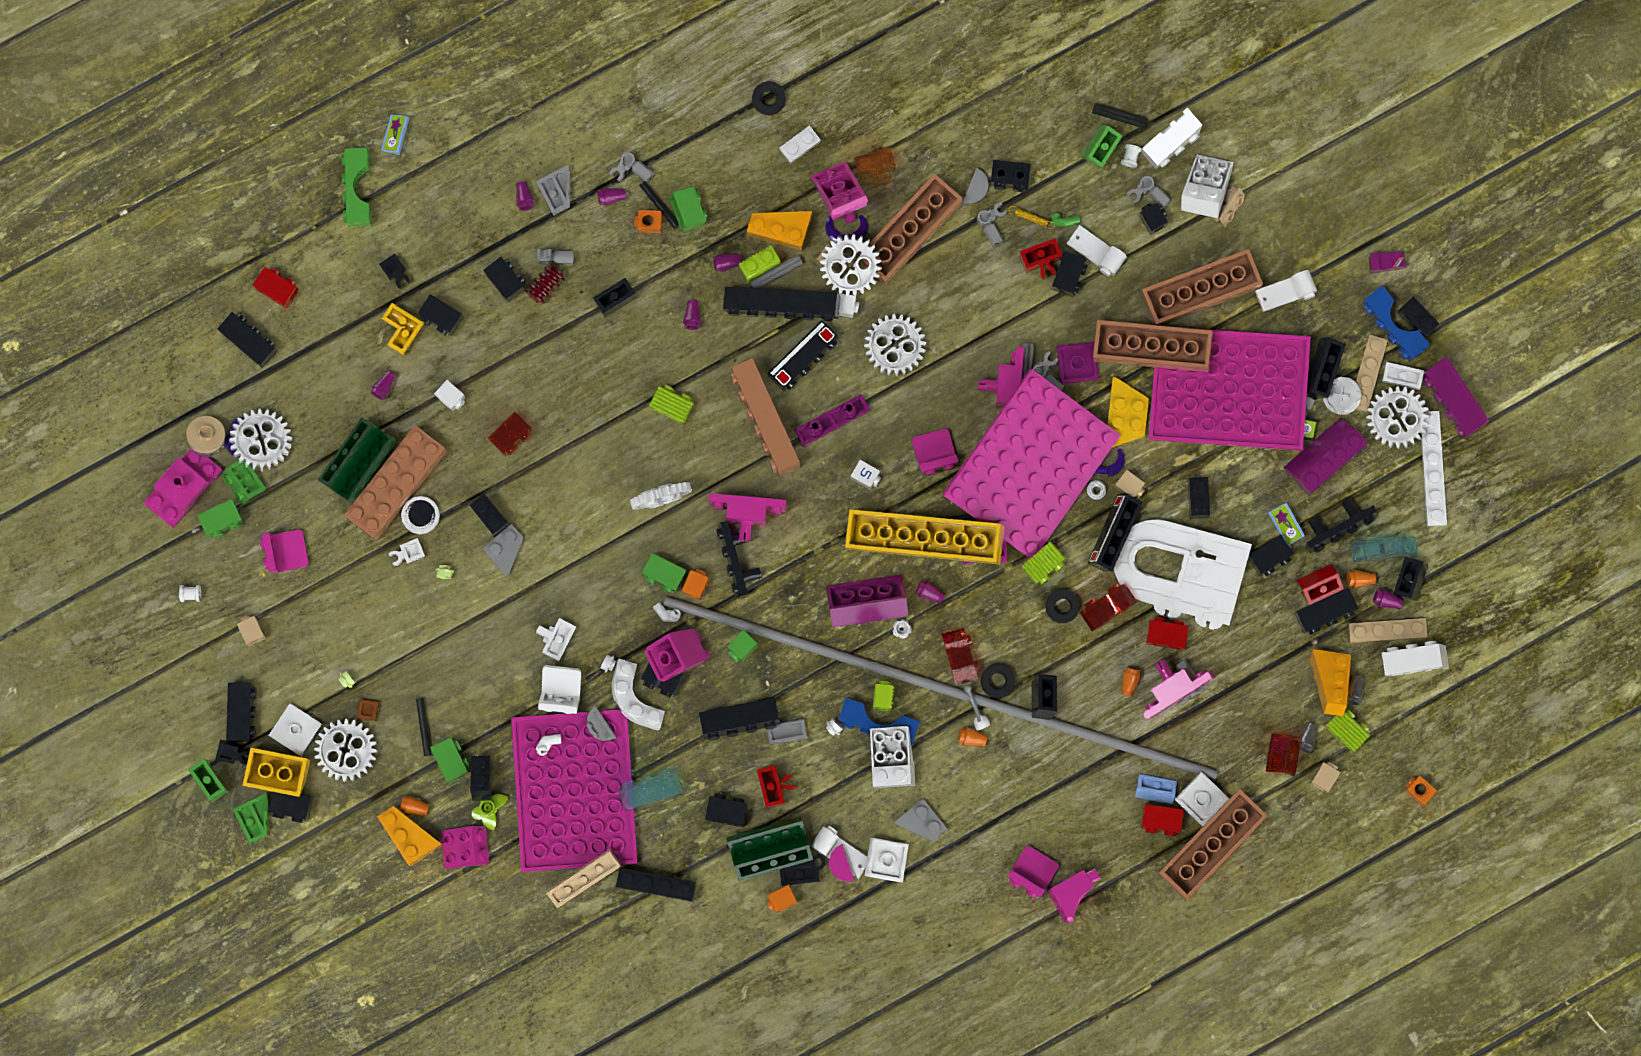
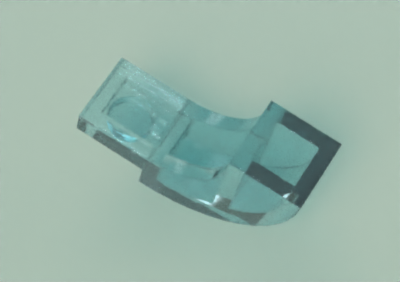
[1351,536,1418,562]

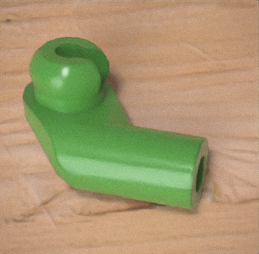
[1051,213,1080,227]

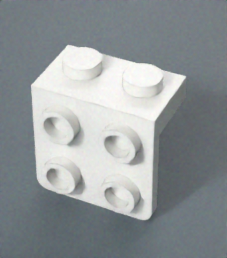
[538,665,581,714]

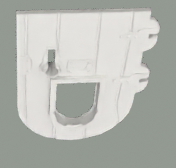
[1114,519,1252,630]

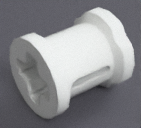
[1121,144,1142,168]
[179,585,201,602]

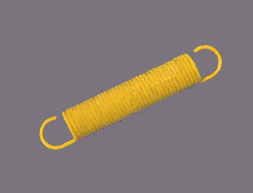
[1009,206,1055,229]

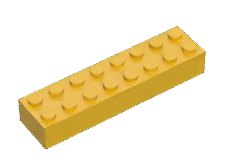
[845,509,1004,565]

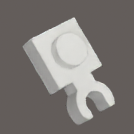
[389,538,425,566]

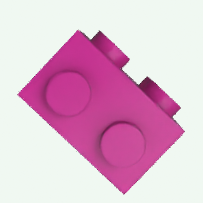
[912,429,959,476]
[260,529,309,574]
[441,826,489,869]
[1007,846,1059,899]

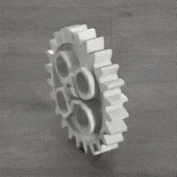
[820,234,882,296]
[864,314,926,376]
[1366,386,1430,449]
[229,409,292,471]
[630,482,692,510]
[314,719,378,782]

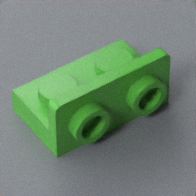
[222,460,266,505]

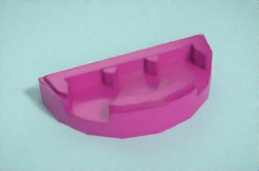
[829,844,855,882]

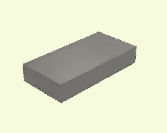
[767,719,807,745]

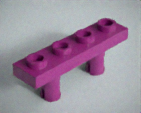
[794,394,870,447]

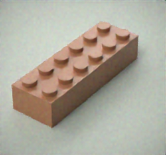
[857,173,963,286]
[1141,249,1263,326]
[1093,320,1213,372]
[730,358,800,477]
[344,425,447,541]
[1158,789,1268,901]

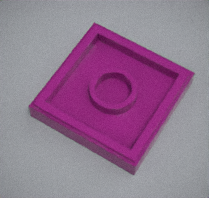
[1056,342,1099,384]

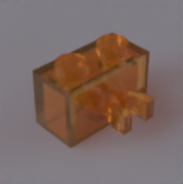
[854,147,896,188]

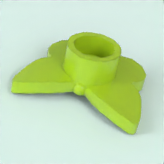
[472,794,509,830]

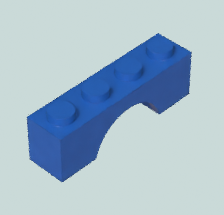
[1362,286,1430,362]
[839,698,920,745]

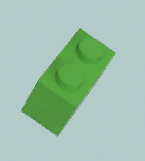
[1080,125,1122,168]
[669,186,707,233]
[197,499,244,539]
[642,553,687,593]
[727,630,758,663]
[430,737,470,783]
[188,759,229,803]

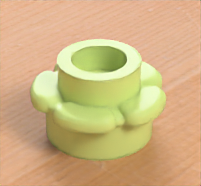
[435,565,454,579]
[339,670,356,688]

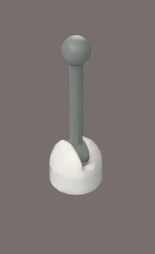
[964,685,991,731]

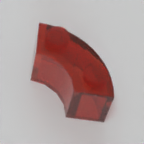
[1079,583,1137,631]
[941,628,979,686]

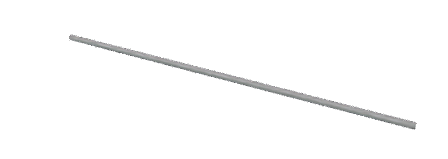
[663,596,1218,780]

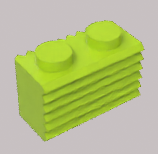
[739,245,781,283]
[649,385,694,425]
[1021,541,1066,585]
[873,681,894,712]
[1325,709,1370,753]

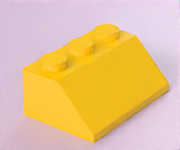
[242,748,310,797]

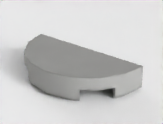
[963,168,989,205]
[587,706,616,741]

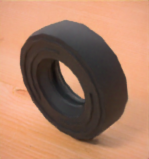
[752,81,786,116]
[1046,589,1080,623]
[980,664,1015,698]

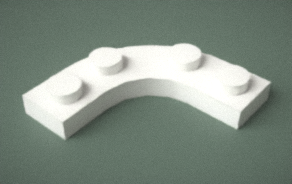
[612,659,664,731]

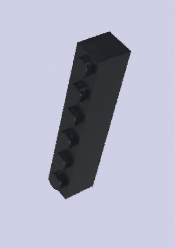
[723,286,841,321]

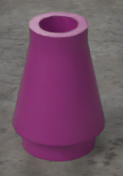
[516,181,535,211]
[597,188,626,206]
[713,254,742,272]
[683,300,702,330]
[370,371,396,400]
[915,580,945,604]
[1373,588,1403,610]

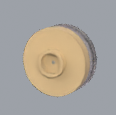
[186,416,225,457]

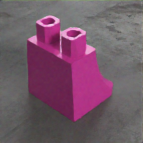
[645,629,710,682]
[1047,868,1101,925]

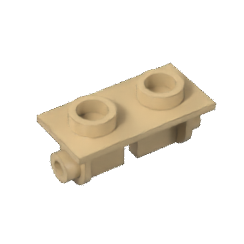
[1212,186,1245,227]

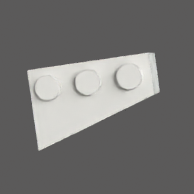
[1141,108,1202,169]
[1382,641,1449,676]

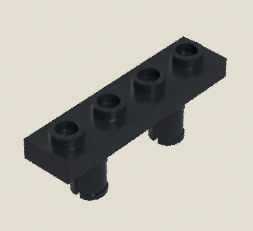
[1306,498,1377,554]
[716,521,762,599]

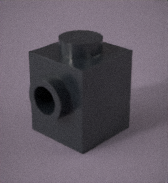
[1139,203,1168,235]

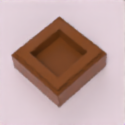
[357,699,379,721]

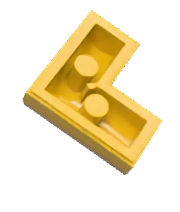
[381,303,424,355]

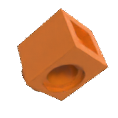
[634,210,662,233]
[682,569,709,600]
[1405,775,1437,806]
[766,885,797,913]

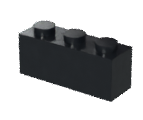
[217,312,277,368]
[1307,338,1346,398]
[1294,588,1359,635]
[226,683,257,742]

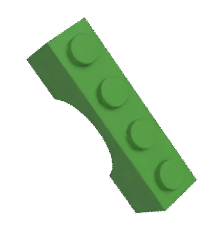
[341,148,372,227]

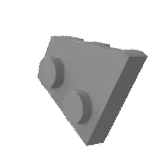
[536,165,570,216]
[483,524,524,577]
[894,799,947,841]

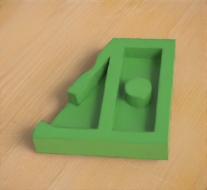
[233,793,269,844]

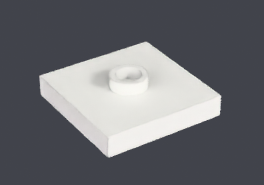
[268,704,323,757]
[1175,772,1229,826]
[865,838,909,883]

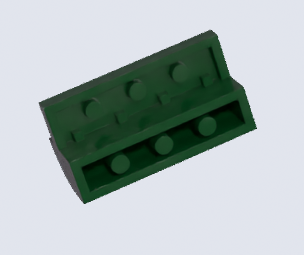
[318,417,396,503]
[726,816,813,881]

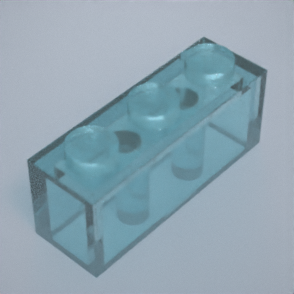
[618,769,683,811]

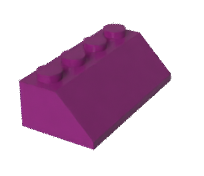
[1423,357,1489,439]
[1283,418,1368,496]
[826,574,908,627]

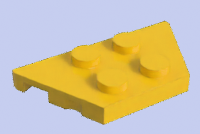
[1107,377,1149,448]

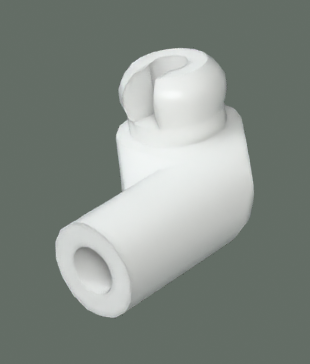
[653,602,681,622]
[536,734,562,756]

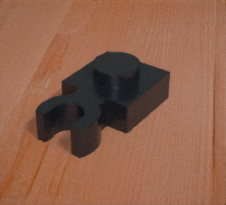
[379,254,411,290]
[215,739,250,765]

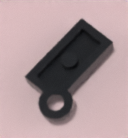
[780,855,826,886]

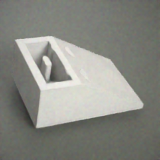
[1181,155,1234,218]
[870,726,915,788]

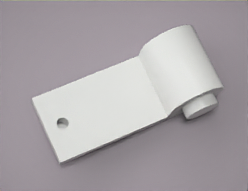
[1066,225,1127,277]
[1255,270,1317,312]
[810,826,867,879]

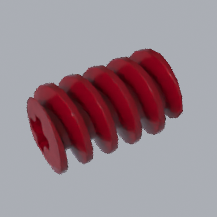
[524,263,565,304]

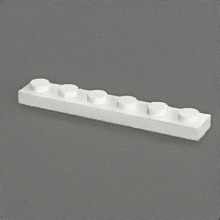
[1420,411,1447,527]

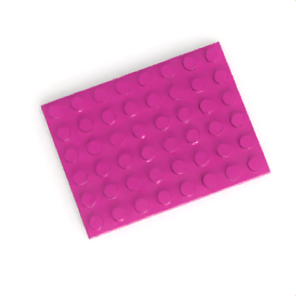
[1149,329,1311,451]
[942,369,1120,559]
[511,709,638,872]

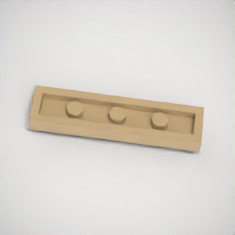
[1355,335,1388,413]
[1348,618,1427,643]
[546,849,621,908]

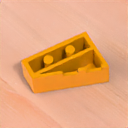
[747,211,813,251]
[1309,649,1351,716]
[377,806,443,866]

